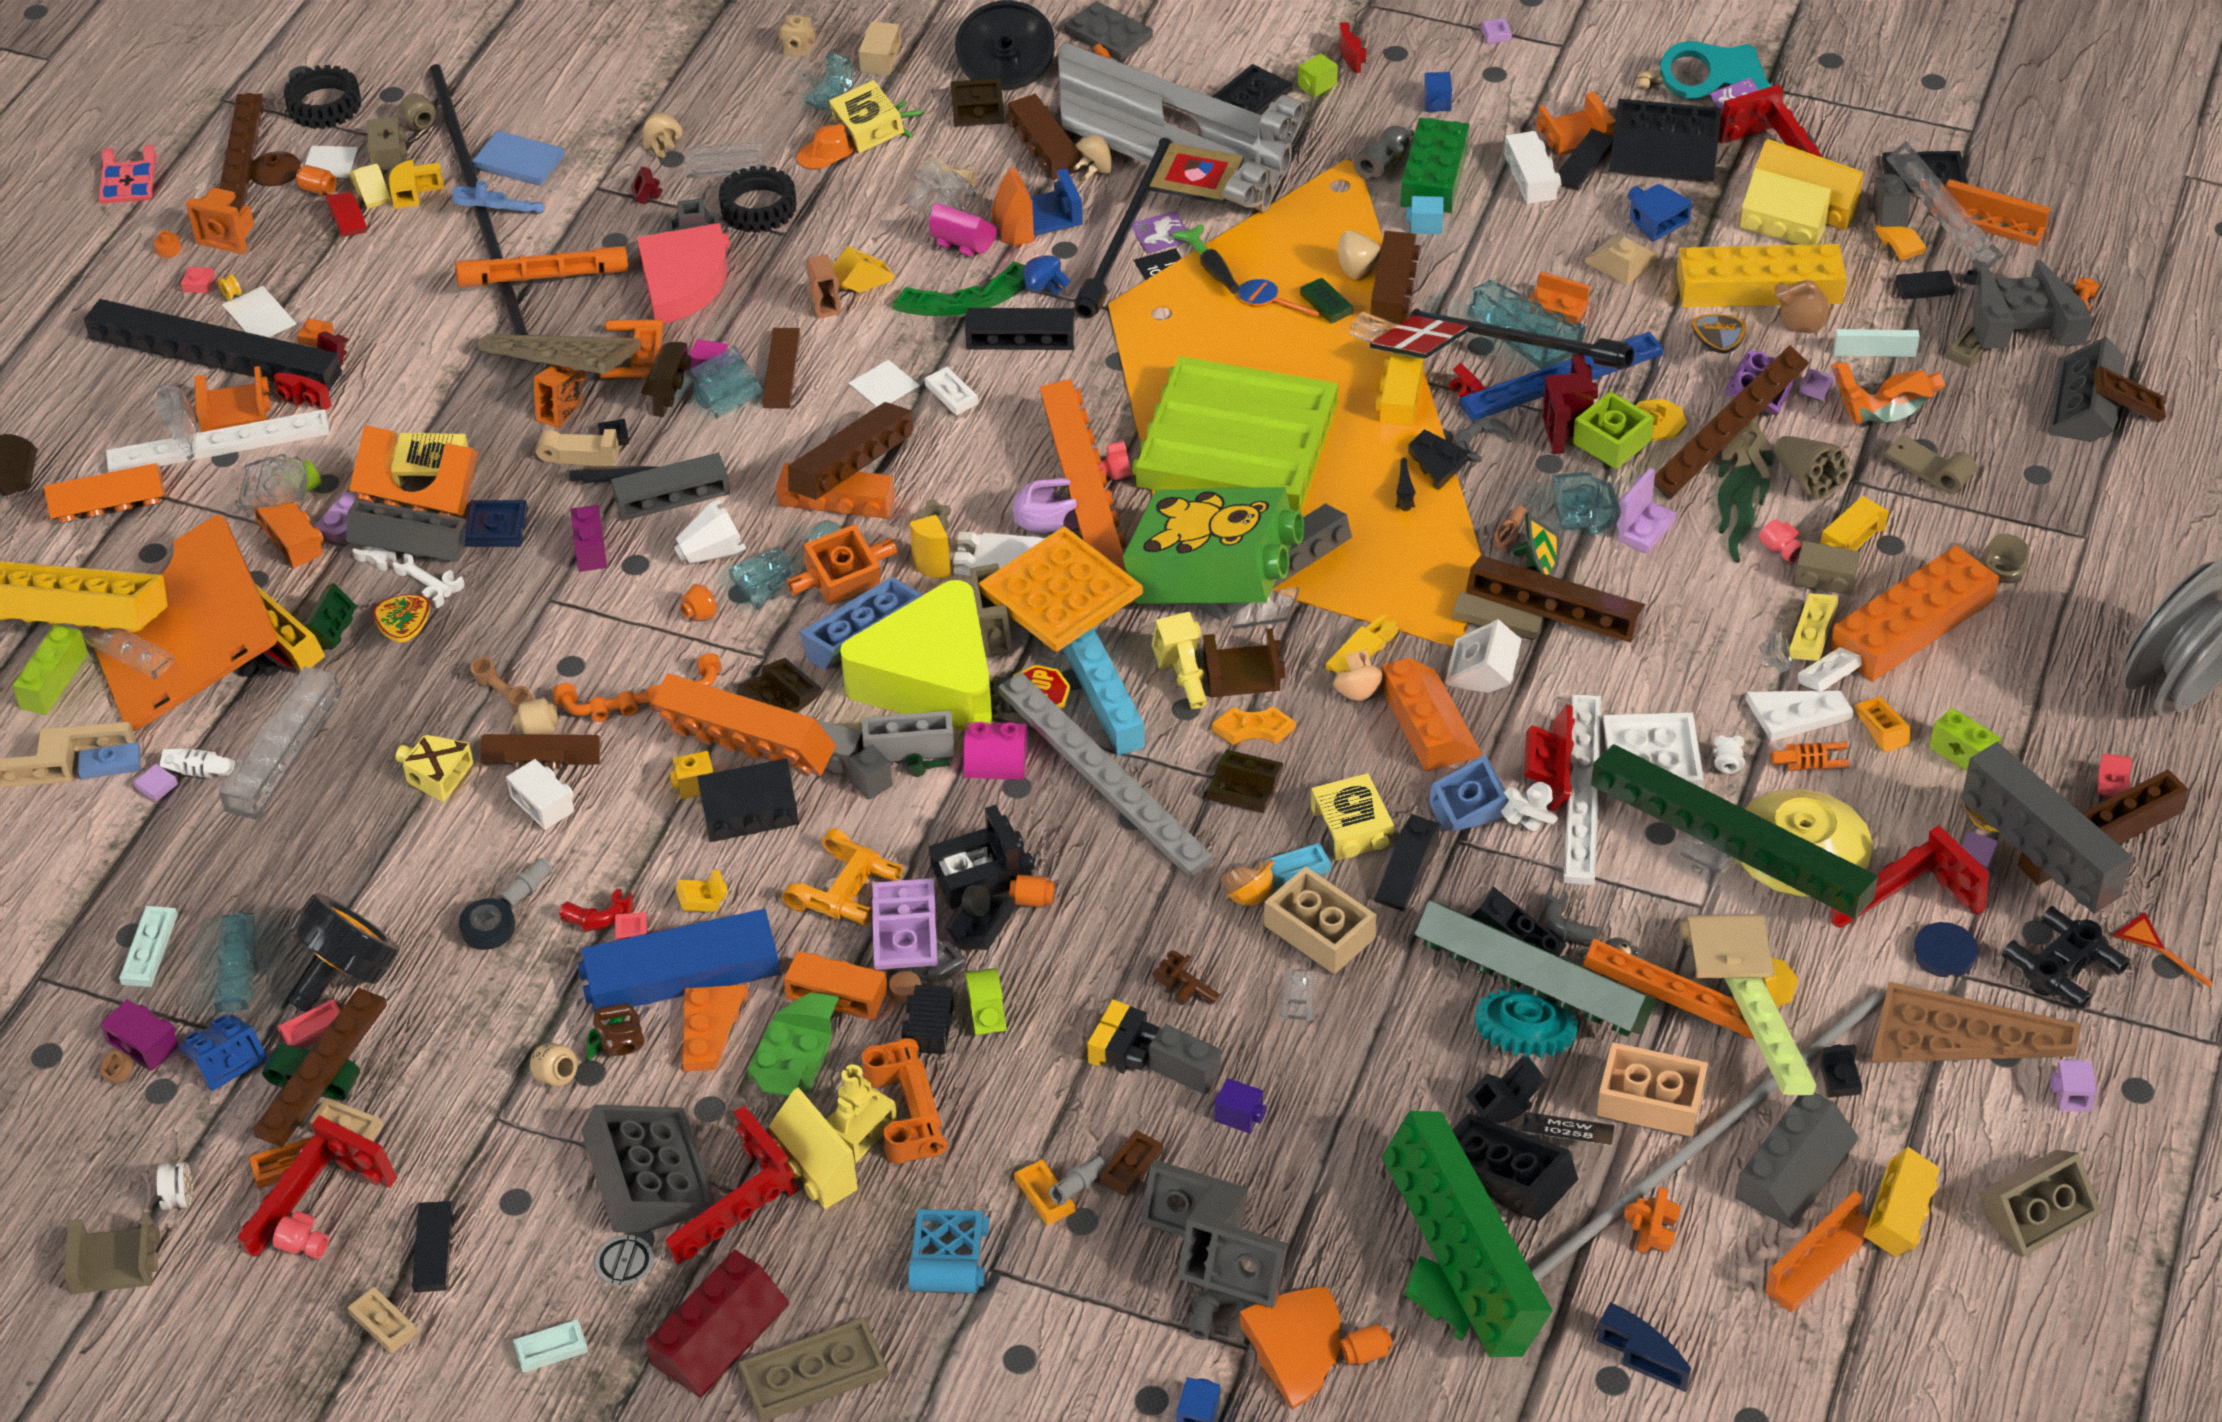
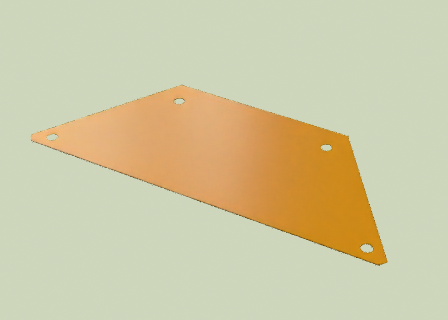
[1108,159,1482,648]

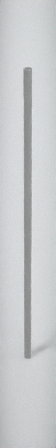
[1531,991,1884,1282]

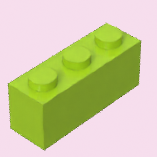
[12,625,88,715]

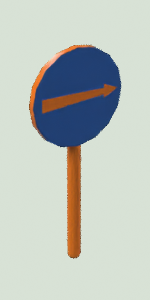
[1239,279,1319,316]

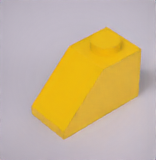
[833,246,895,293]

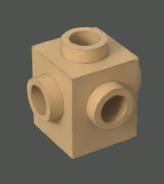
[779,15,816,56]

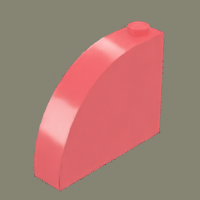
[637,223,730,324]

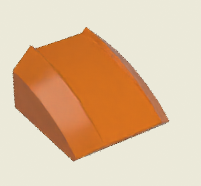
[992,167,1034,246]

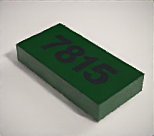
[1300,277,1353,324]

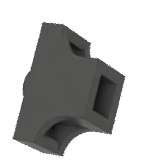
[667,199,720,232]

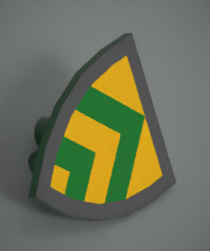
[1512,513,1560,576]

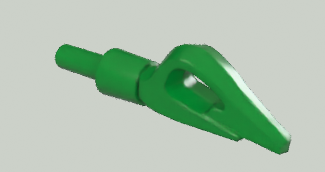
[586,1003,634,1062]

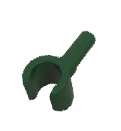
[906,753,950,777]

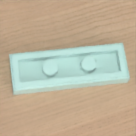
[1833,329,1920,357]
[119,906,178,987]

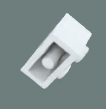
[506,759,574,830]

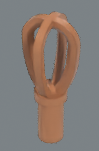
[1494,505,1526,551]

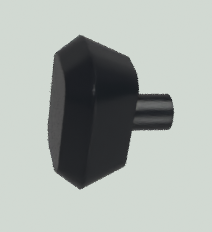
[1963,267,1979,285]

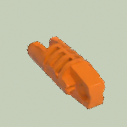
[1770,741,1850,771]

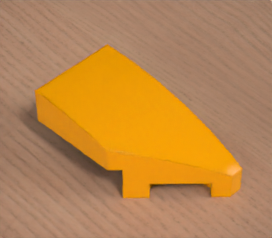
[1875,224,1927,261]

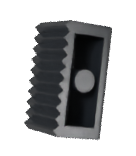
[901,985,955,1055]

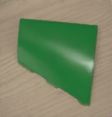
[1404,1255,1470,1341]

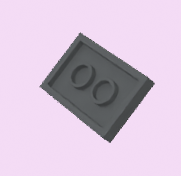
[1064,1,1153,61]

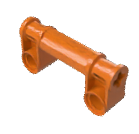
[862,1038,948,1164]

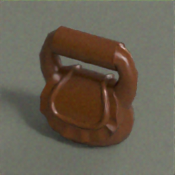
[593,1003,645,1056]

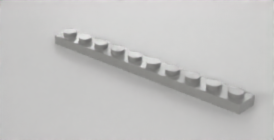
[998,672,1213,879]

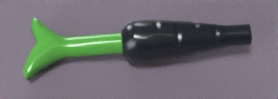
[1172,225,1240,294]

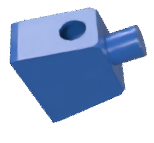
[1627,184,1692,242]

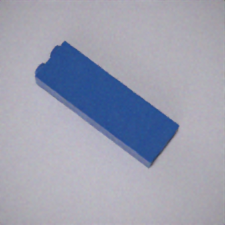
[578,909,780,1012]

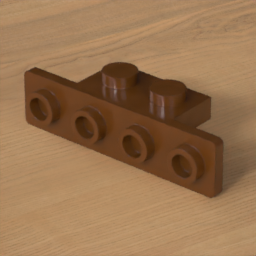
[481,734,600,769]

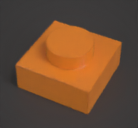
[297,318,334,347]

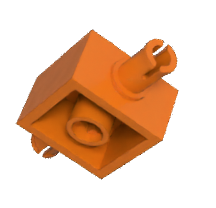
[786,524,897,606]

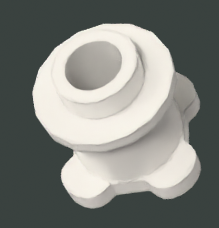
[1713,735,1745,774]

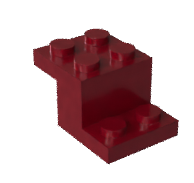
[1542,353,1598,455]

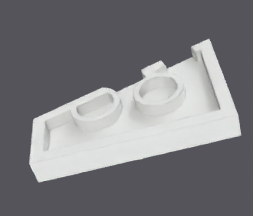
[1746,691,1854,741]

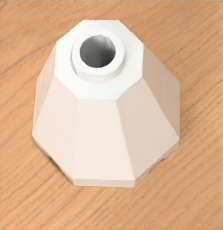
[674,499,747,564]

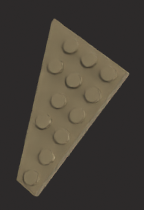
[478,334,641,374]

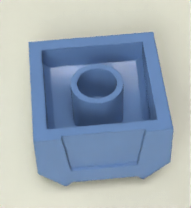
[1430,755,1509,830]

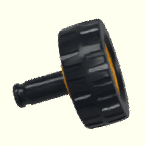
[289,893,399,1012]

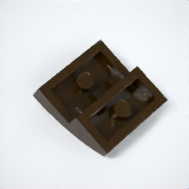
[951,78,1005,127]
[737,658,822,713]
[1207,749,1283,813]

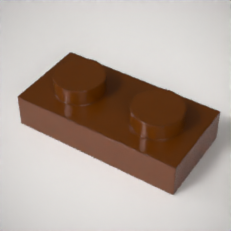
[1099,1130,1163,1197]

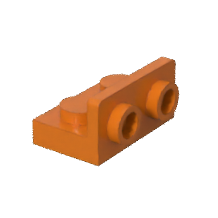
[1526,272,1590,325]

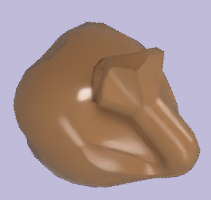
[1775,280,1829,333]

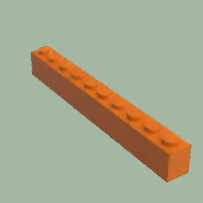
[1039,379,1135,604]

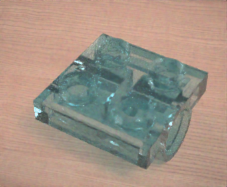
[688,346,764,419]

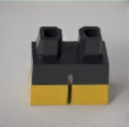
[1087,1000,1161,1074]

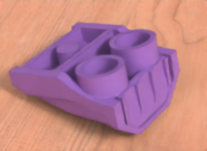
[1724,349,1797,416]

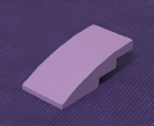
[872,878,938,970]

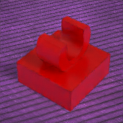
[1449,362,1486,398]

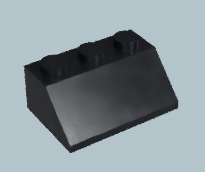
[697,758,799,842]

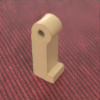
[536,429,619,466]

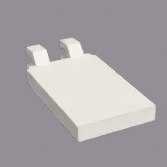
[953,532,1045,576]

